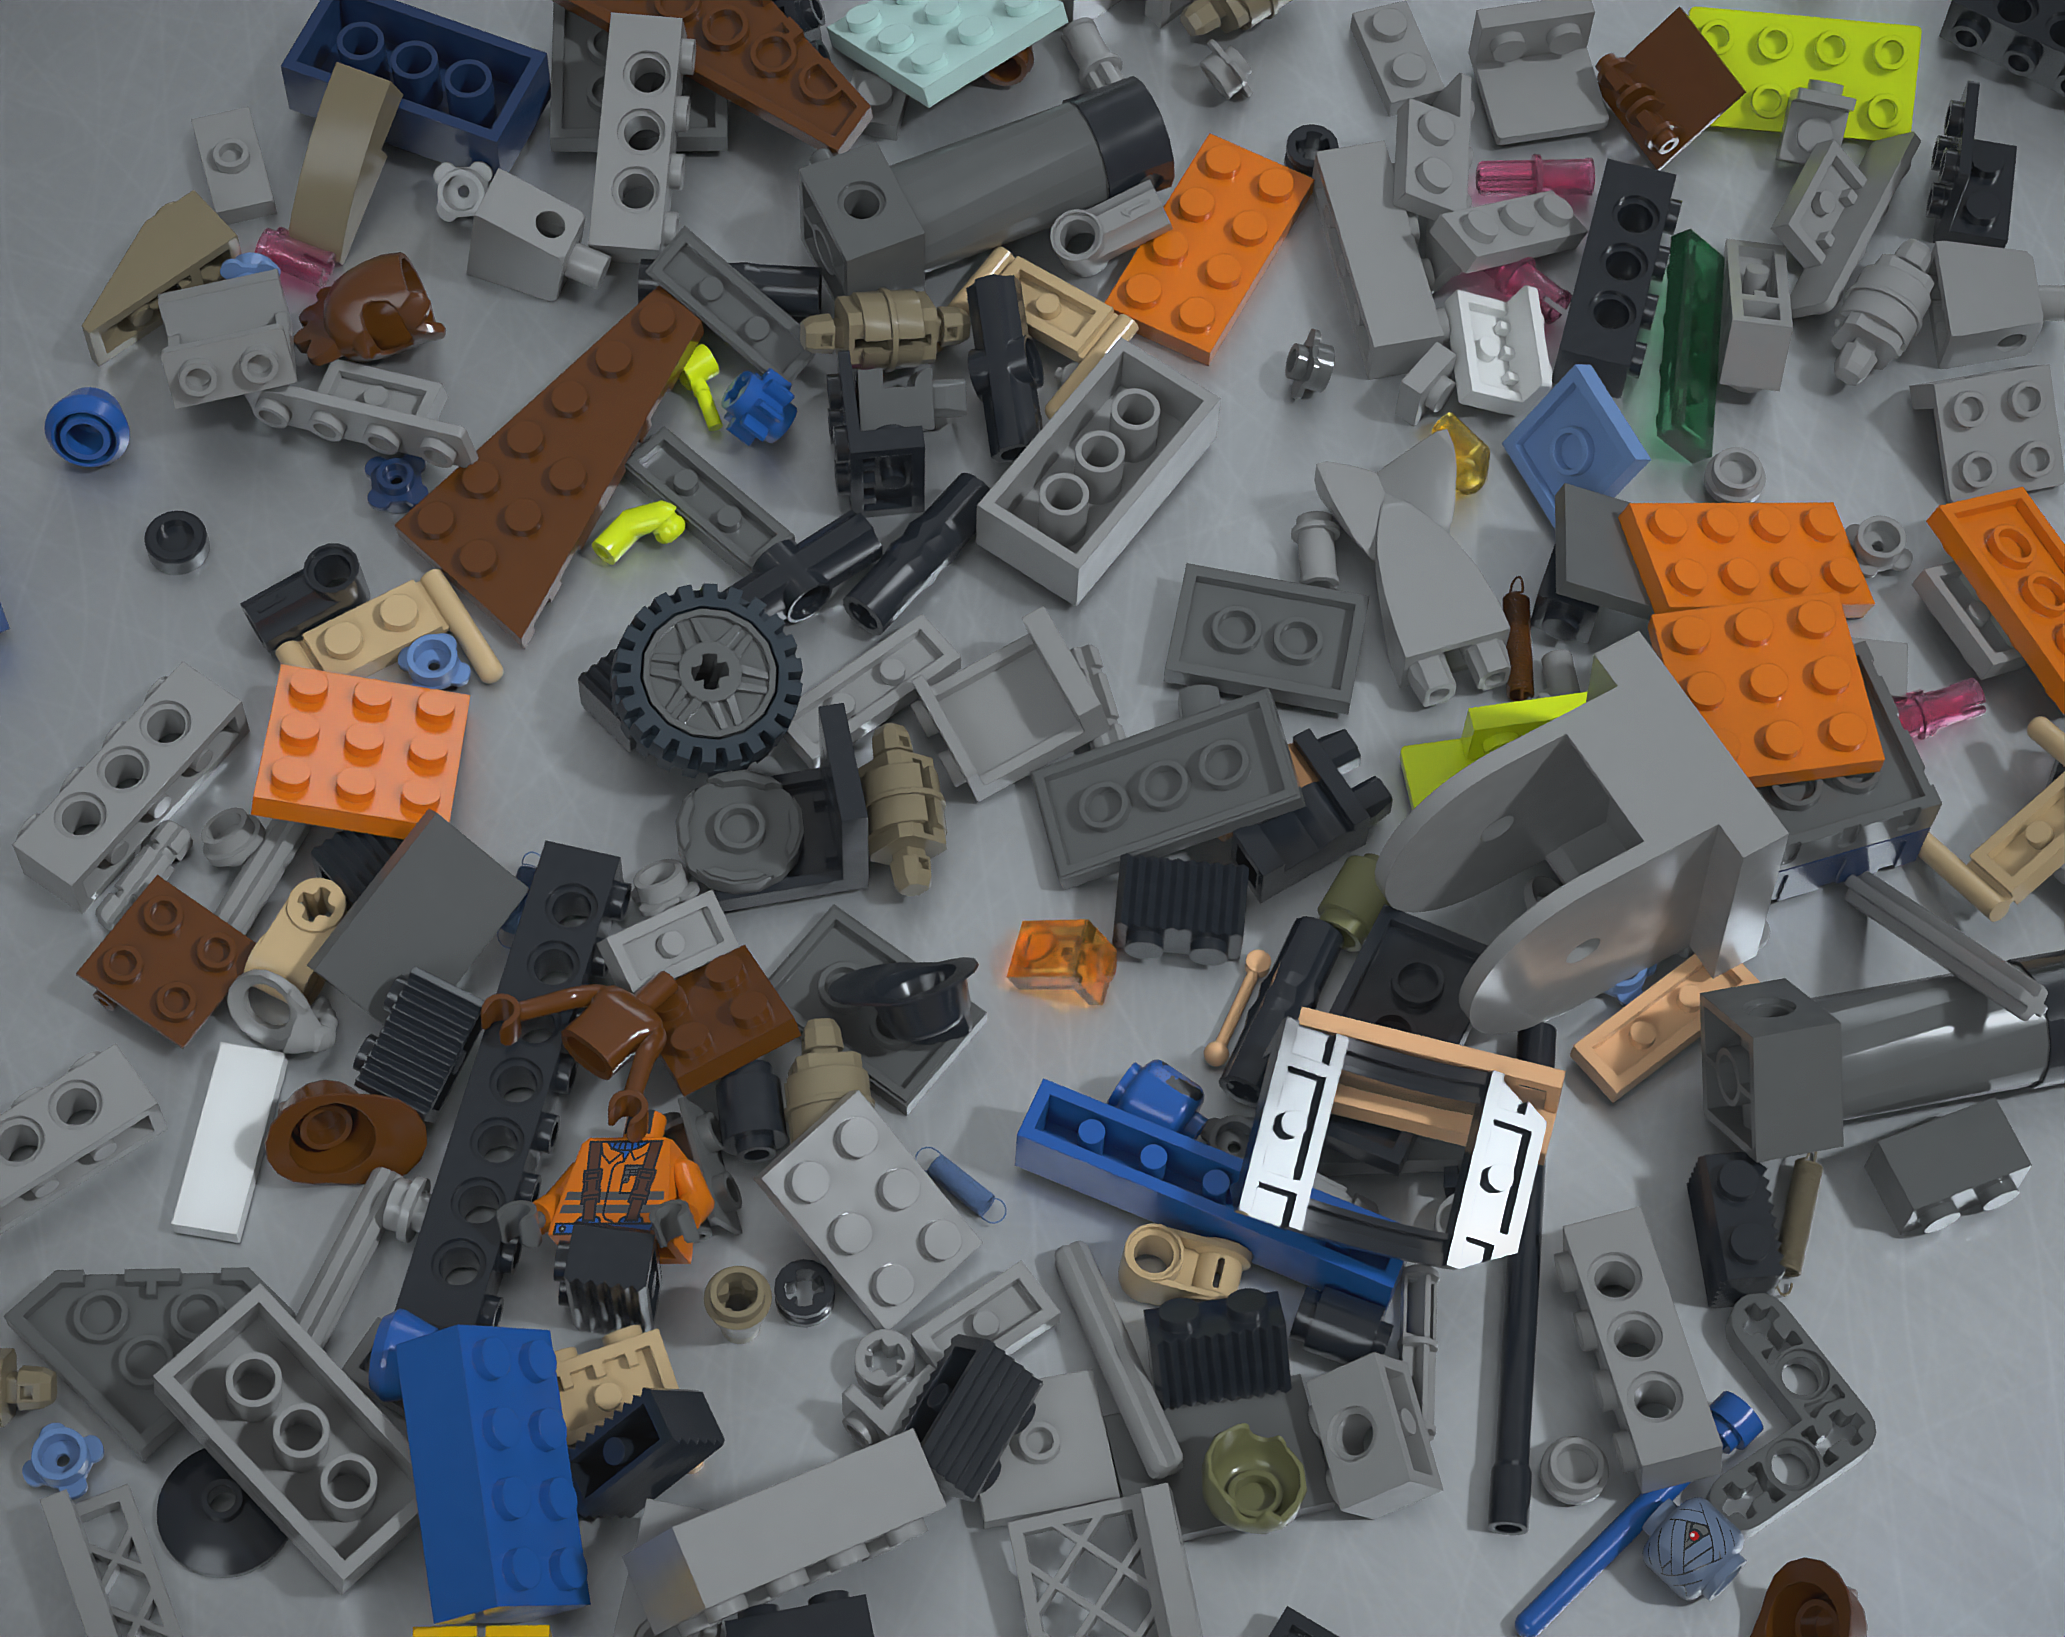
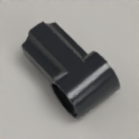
[240,543,370,653]

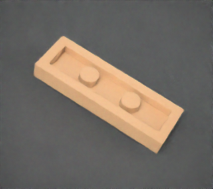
[1570,953,1760,1103]

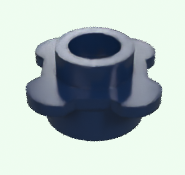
[364,454,429,514]

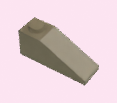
[82,190,242,367]

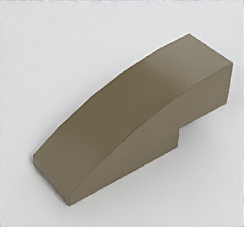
[287,62,403,265]

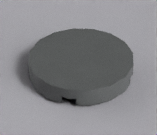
[675,770,804,895]

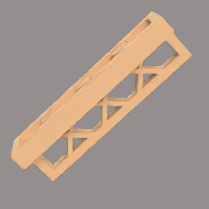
[1298,1007,1566,1166]

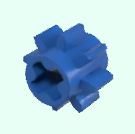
[721,368,797,446]

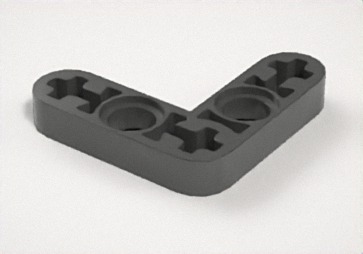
[1706,1293,1876,1539]

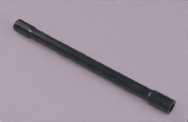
[1488,1022,1557,1535]

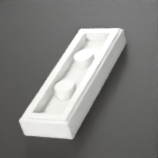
[171,1042,288,1243]

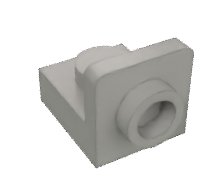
[1775,79,1856,166]
[842,1364,936,1448]

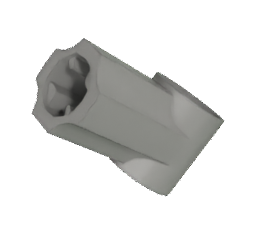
[1050,179,1173,277]

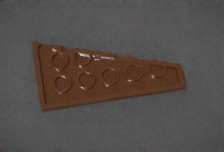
[552,0,873,156]
[394,285,704,649]

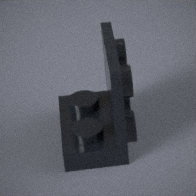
[1926,81,2017,248]
[826,350,925,518]

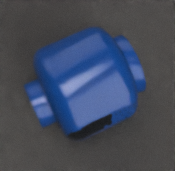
[1107,1059,1209,1140]

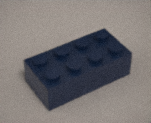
[281,0,551,180]

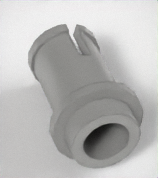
[1291,511,1340,590]

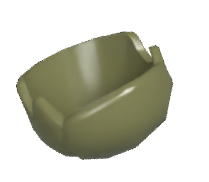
[1201,1423,1307,1534]

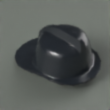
[828,957,979,1045]

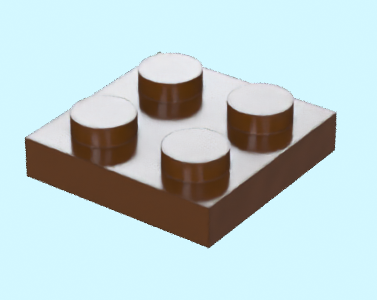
[655,944,802,1097]

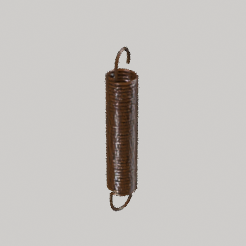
[1502,575,1535,701]

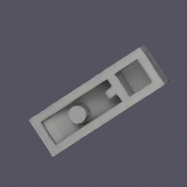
[1717,239,1793,393]

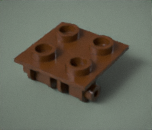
[1595,6,1746,171]
[76,875,256,1049]

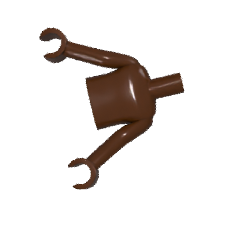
[481,971,679,1142]

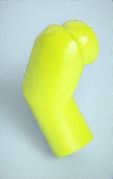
[592,500,685,565]

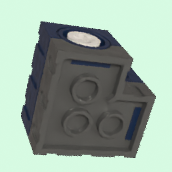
[1756,641,1942,901]

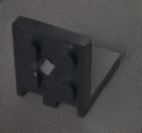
[694,703,869,912]

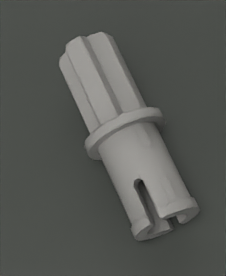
[1061,17,1125,90]

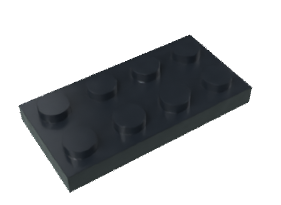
[1323,904,1488,1177]

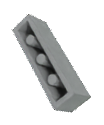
[1312,141,1450,380]

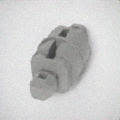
[1831,239,1934,386]

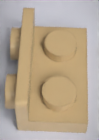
[554,1325,679,1448]

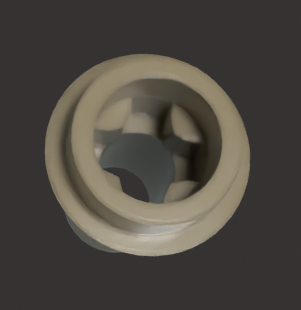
[704,1266,772,1344]

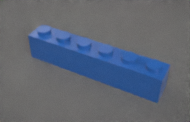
[1015,1078,1407,1317]

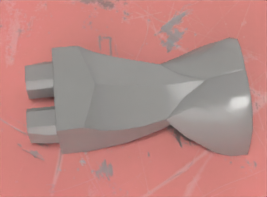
[1314,429,1511,707]

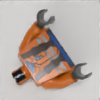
[496,1109,715,1264]

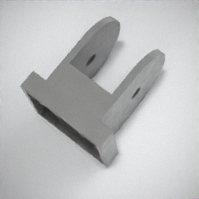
[1375,631,1789,1034]

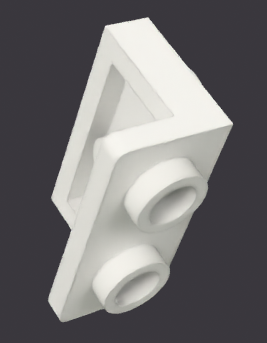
[1444,285,1552,417]

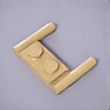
[936,246,1139,420]
[275,569,504,684]
[1918,716,2065,922]

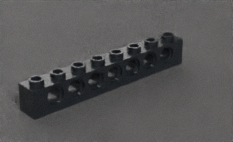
[394,840,632,1330]

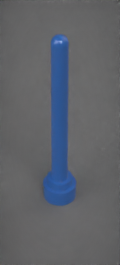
[1515,1391,1763,1637]

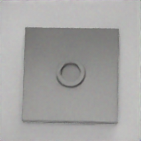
[978,1369,1120,1529]

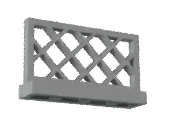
[1007,1483,1203,1637]

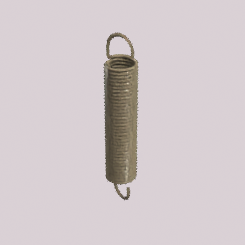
[1776,1152,1824,1297]

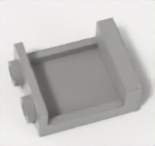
[158,269,297,409]
[910,606,1111,802]

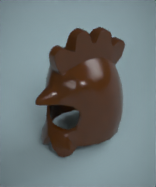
[294,252,446,366]

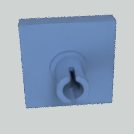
[1502,364,1651,528]

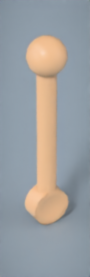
[1203,950,1271,1067]

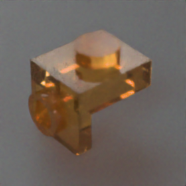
[1006,919,1117,1005]

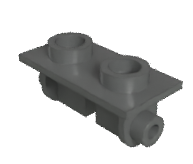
[663,1097,742,1243]

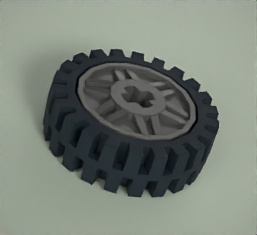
[610,583,803,778]

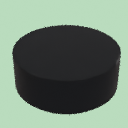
[144,511,210,575]

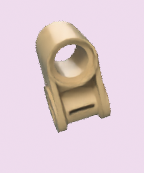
[244,877,347,1006]
[1118,1223,1253,1306]

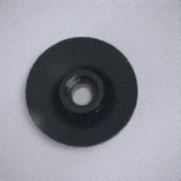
[157,1448,289,1578]

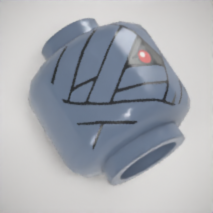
[1642,1497,1747,1601]

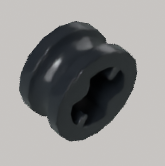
[1284,124,1339,178]
[774,1259,835,1328]

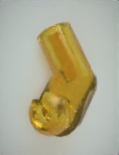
[1431,412,1491,495]

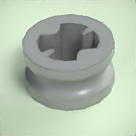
[854,1329,915,1397]

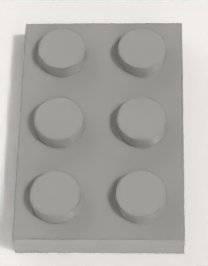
[753,1090,983,1330]

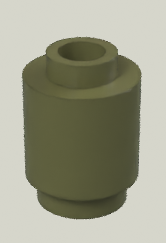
[1317,853,1392,952]

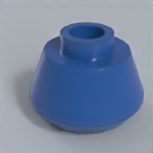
[44,387,130,467]
[368,1309,439,1403]

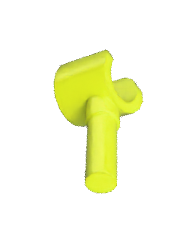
[679,344,723,431]

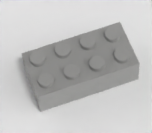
[976,337,1221,607]
[153,1283,420,1595]
[622,1428,947,1637]

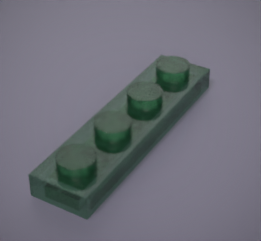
[1656,228,1725,464]

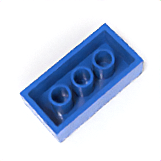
[395,1324,591,1624]

